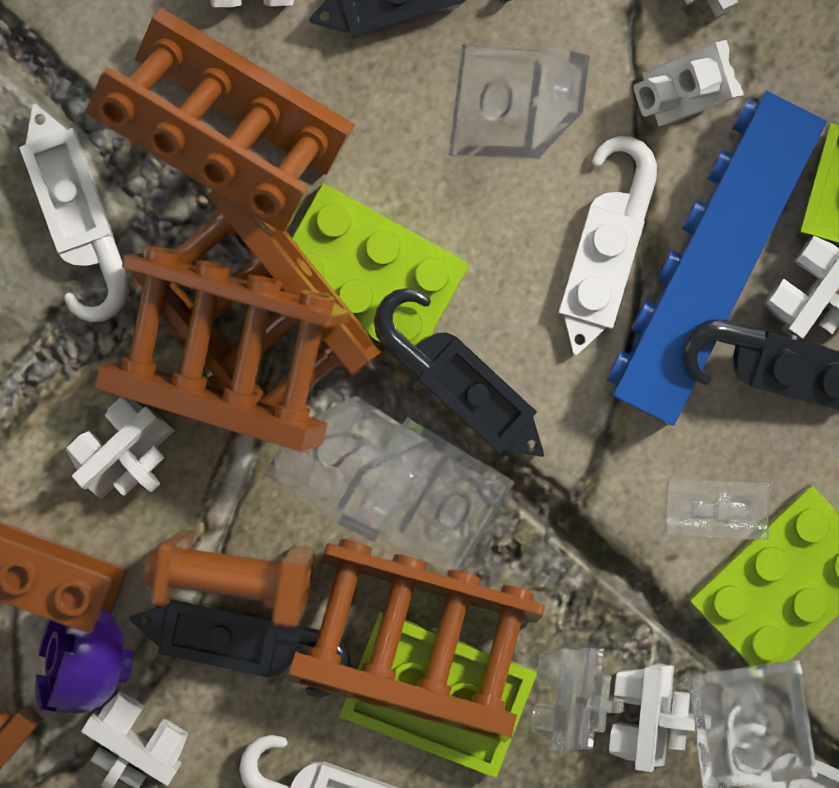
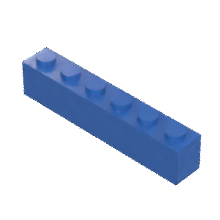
[606,90,827,426]

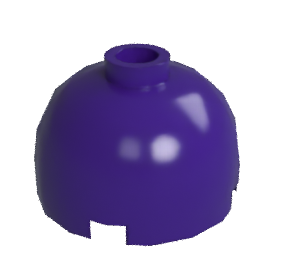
[35,609,133,713]

